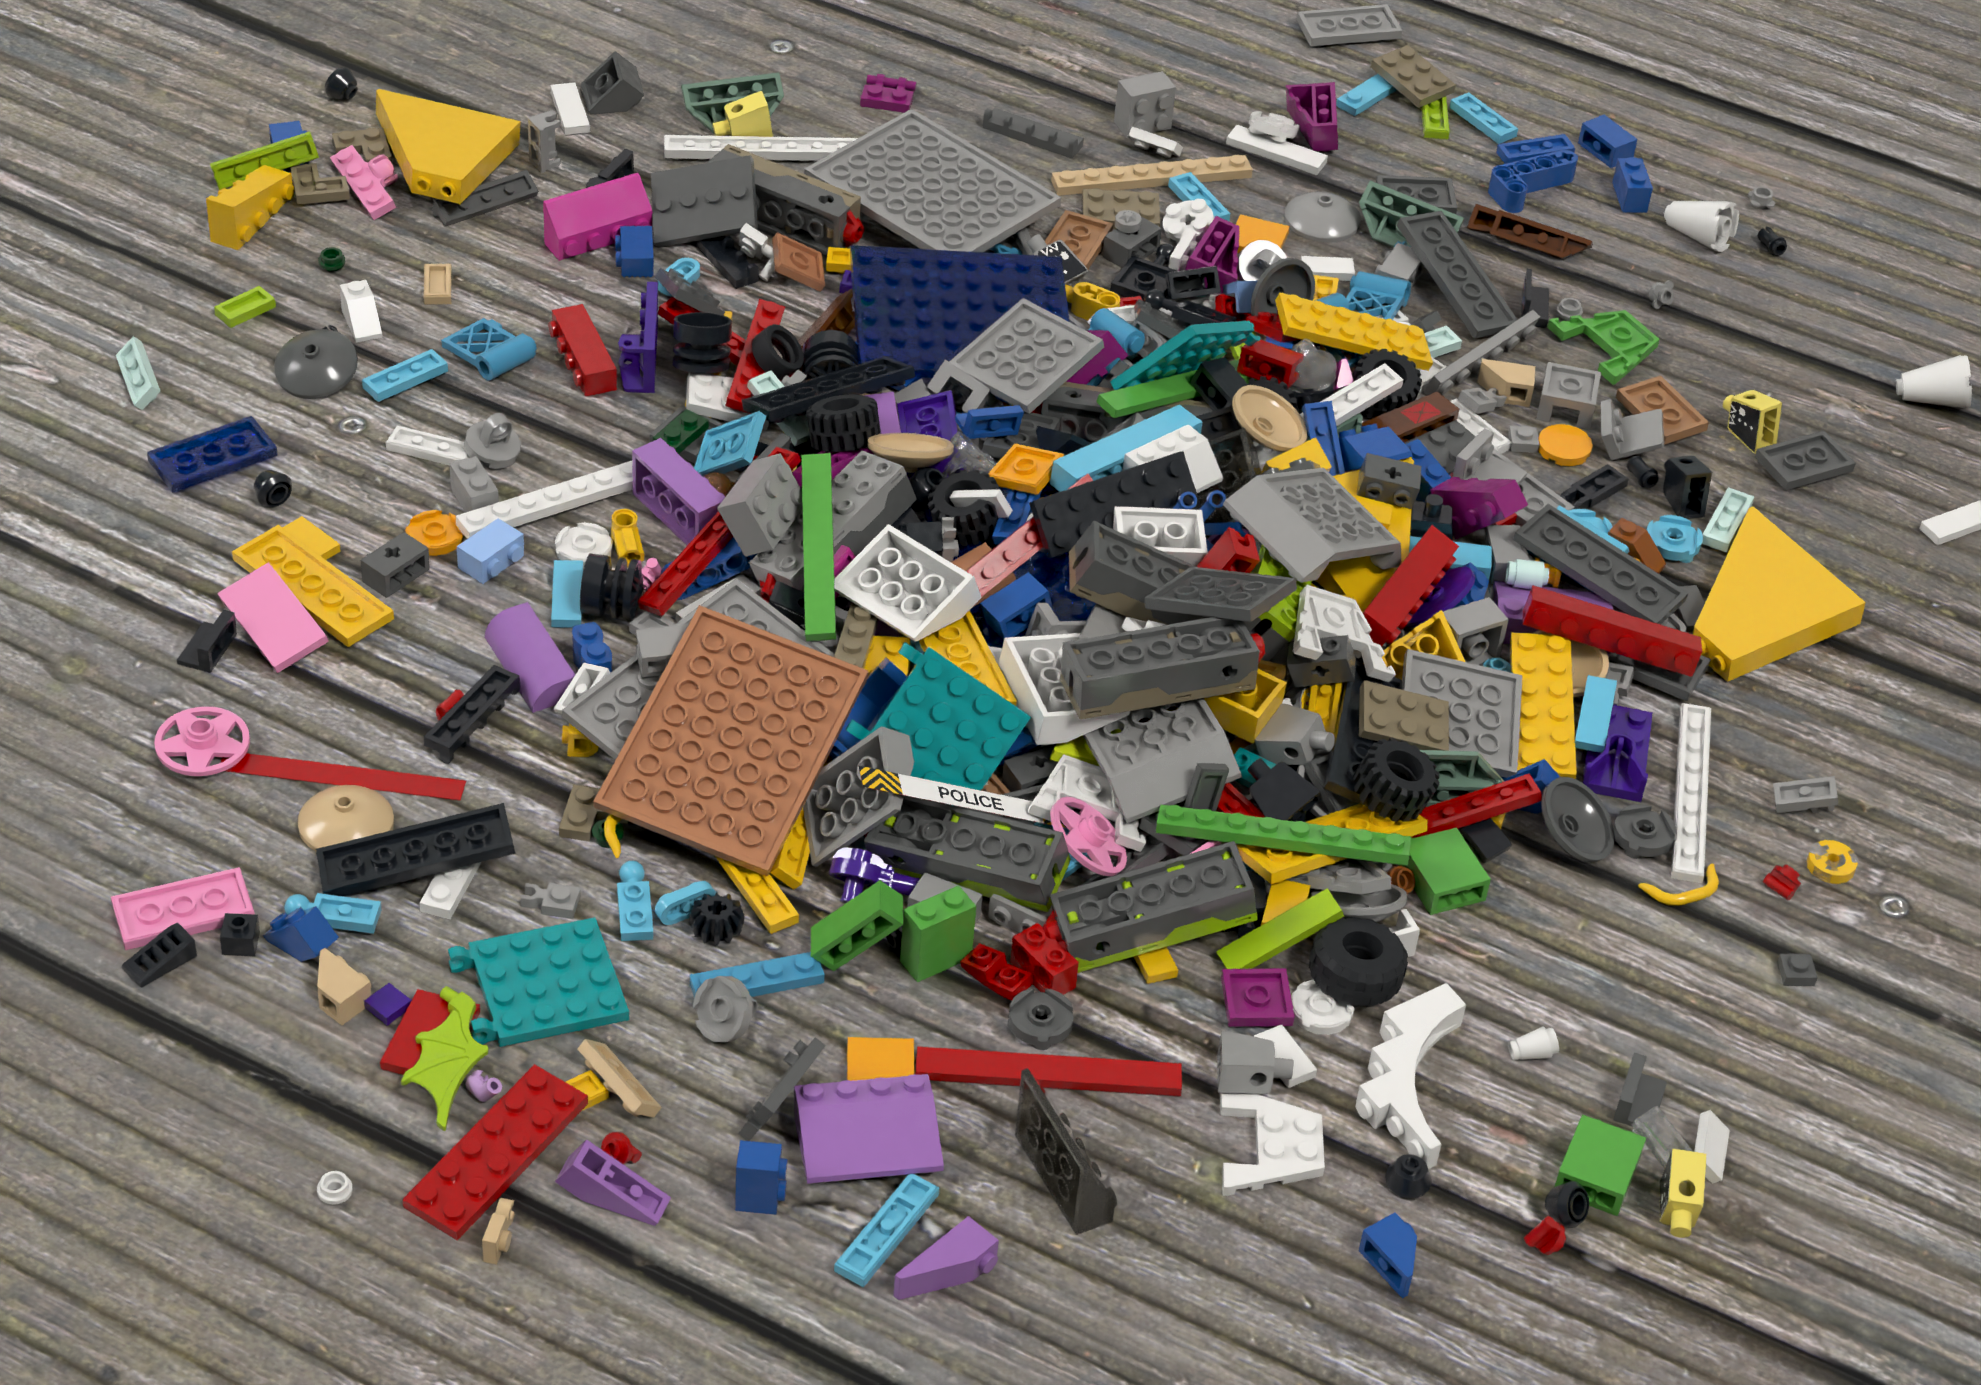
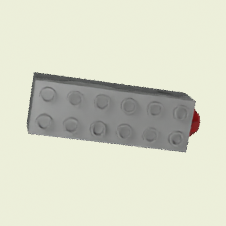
[749,451,917,603]

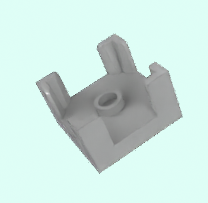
[927,360,998,413]
[1536,362,1601,430]

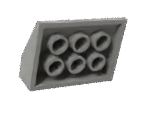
[803,726,914,867]

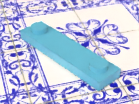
[1336,74,1397,116]
[834,1174,939,1288]

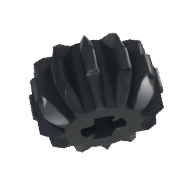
[689,892,745,946]

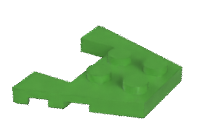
[1547,310,1660,385]

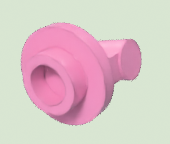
[642,558,662,590]

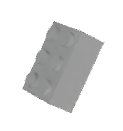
[717,453,803,556]

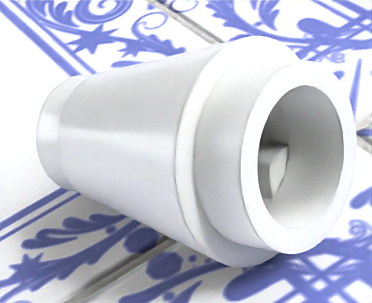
[1508,1026,1559,1061]

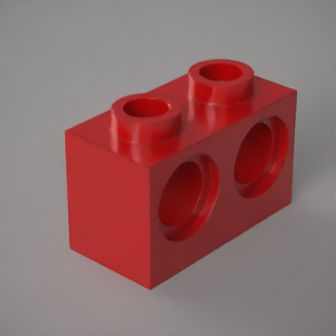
[1010,923,1079,995]

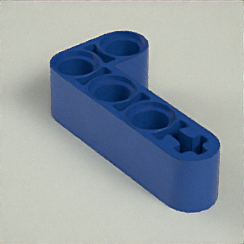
[1488,150,1578,213]
[661,537,758,600]

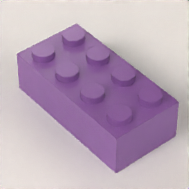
[632,438,725,545]

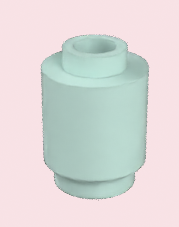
[1505,559,1549,589]

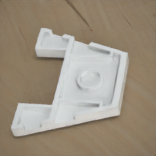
[1293,585,1396,682]
[1028,754,1146,852]
[1220,1093,1325,1196]

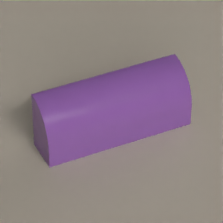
[485,602,575,713]

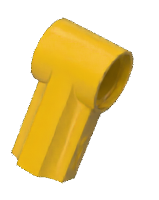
[611,509,644,568]

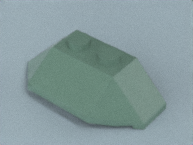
[681,73,784,134]
[1359,181,1464,248]
[1420,750,1505,807]

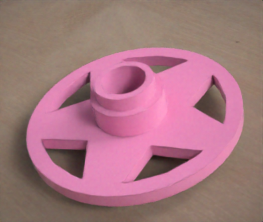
[154,707,250,776]
[1050,797,1127,876]

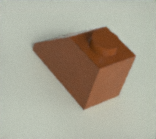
[1608,518,1666,574]

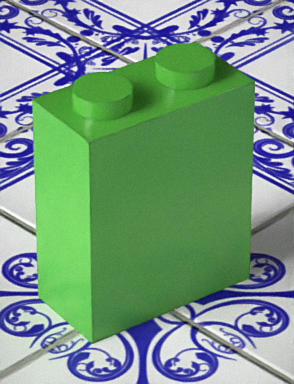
[1398,827,1491,915]
[900,885,976,982]
[1555,1114,1646,1216]

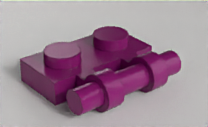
[860,74,917,113]

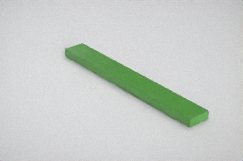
[1097,356,1257,418]
[801,453,836,641]

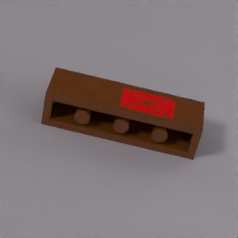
[1362,392,1460,443]

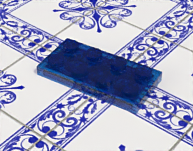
[147,416,278,493]

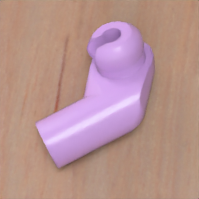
[466,1070,502,1102]

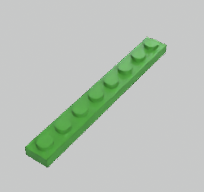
[1156,804,1411,866]

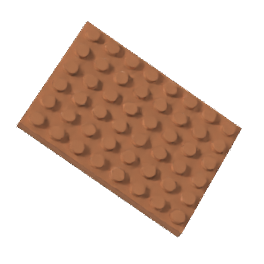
[593,605,869,877]

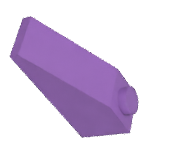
[555,1139,671,1226]
[893,1216,999,1300]

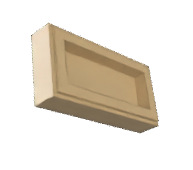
[424,264,452,304]

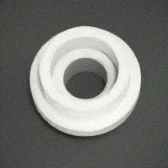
[317,1171,353,1205]

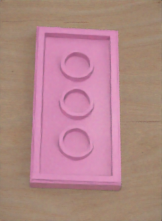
[217,562,329,673]
[111,867,255,950]

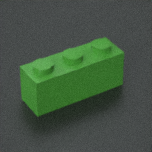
[811,880,903,971]

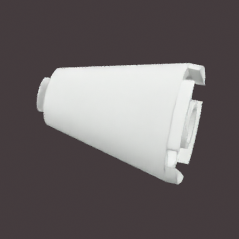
[1664,201,1739,252]
[1896,355,1972,408]

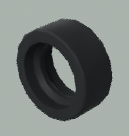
[752,324,804,380]

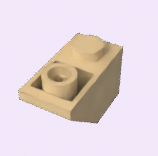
[1477,359,1535,407]
[317,948,371,1025]

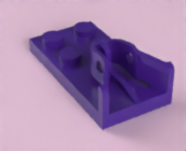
[618,282,658,393]
[897,390,966,479]
[1582,705,1653,802]

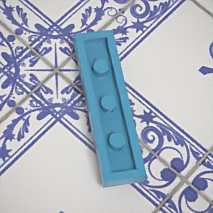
[690,952,825,998]

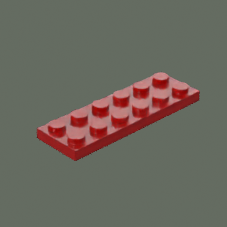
[402,1064,588,1241]

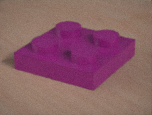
[1221,968,1295,1027]

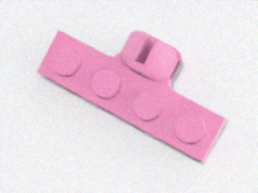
[330,145,398,220]

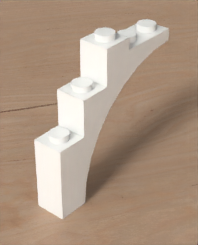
[1355,983,1466,1169]

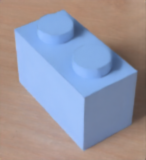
[457,518,524,584]

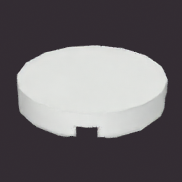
[555,522,613,569]
[1291,980,1354,1035]

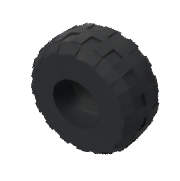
[1309,917,1408,1007]

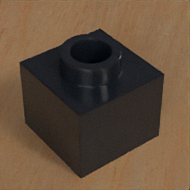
[220,913,260,957]

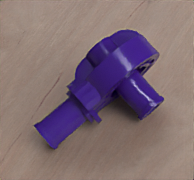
[829,847,920,904]

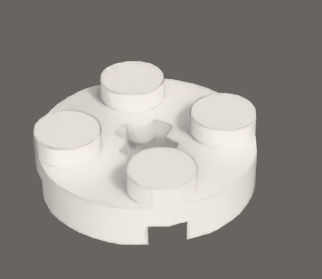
[1249,111,1299,142]
[1163,199,1214,244]

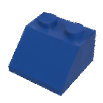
[1338,423,1413,471]

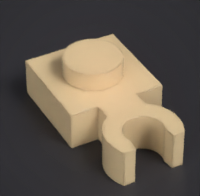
[482,1198,515,1265]

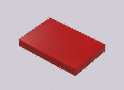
[380,989,480,1075]

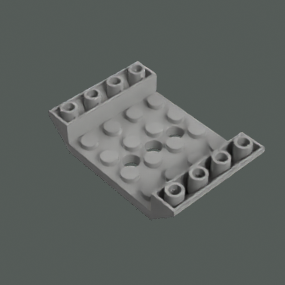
[1223,468,1401,582]
[1082,698,1242,824]

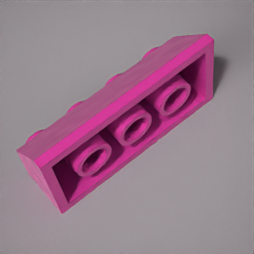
[543,173,652,261]

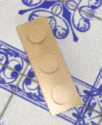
[578,1039,662,1118]

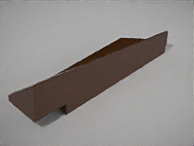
[1467,204,1593,260]
[782,289,859,372]

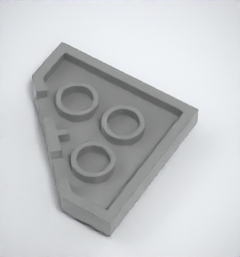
[1285,858,1391,896]

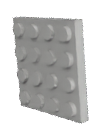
[949,298,1105,414]
[1402,649,1522,778]

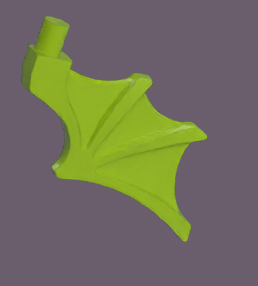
[401,986,489,1131]

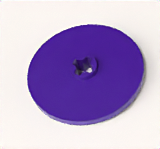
[1405,566,1475,628]

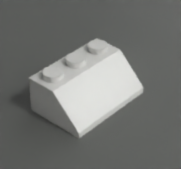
[1122,425,1223,493]
[1113,506,1208,567]

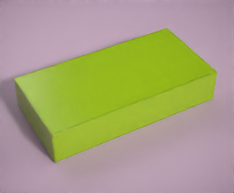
[214,286,276,328]

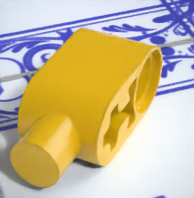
[1058,282,1120,321]

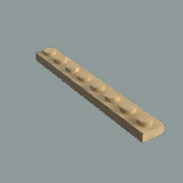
[1051,155,1253,196]

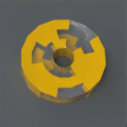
[1806,840,1858,884]

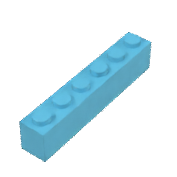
[1050,404,1203,492]

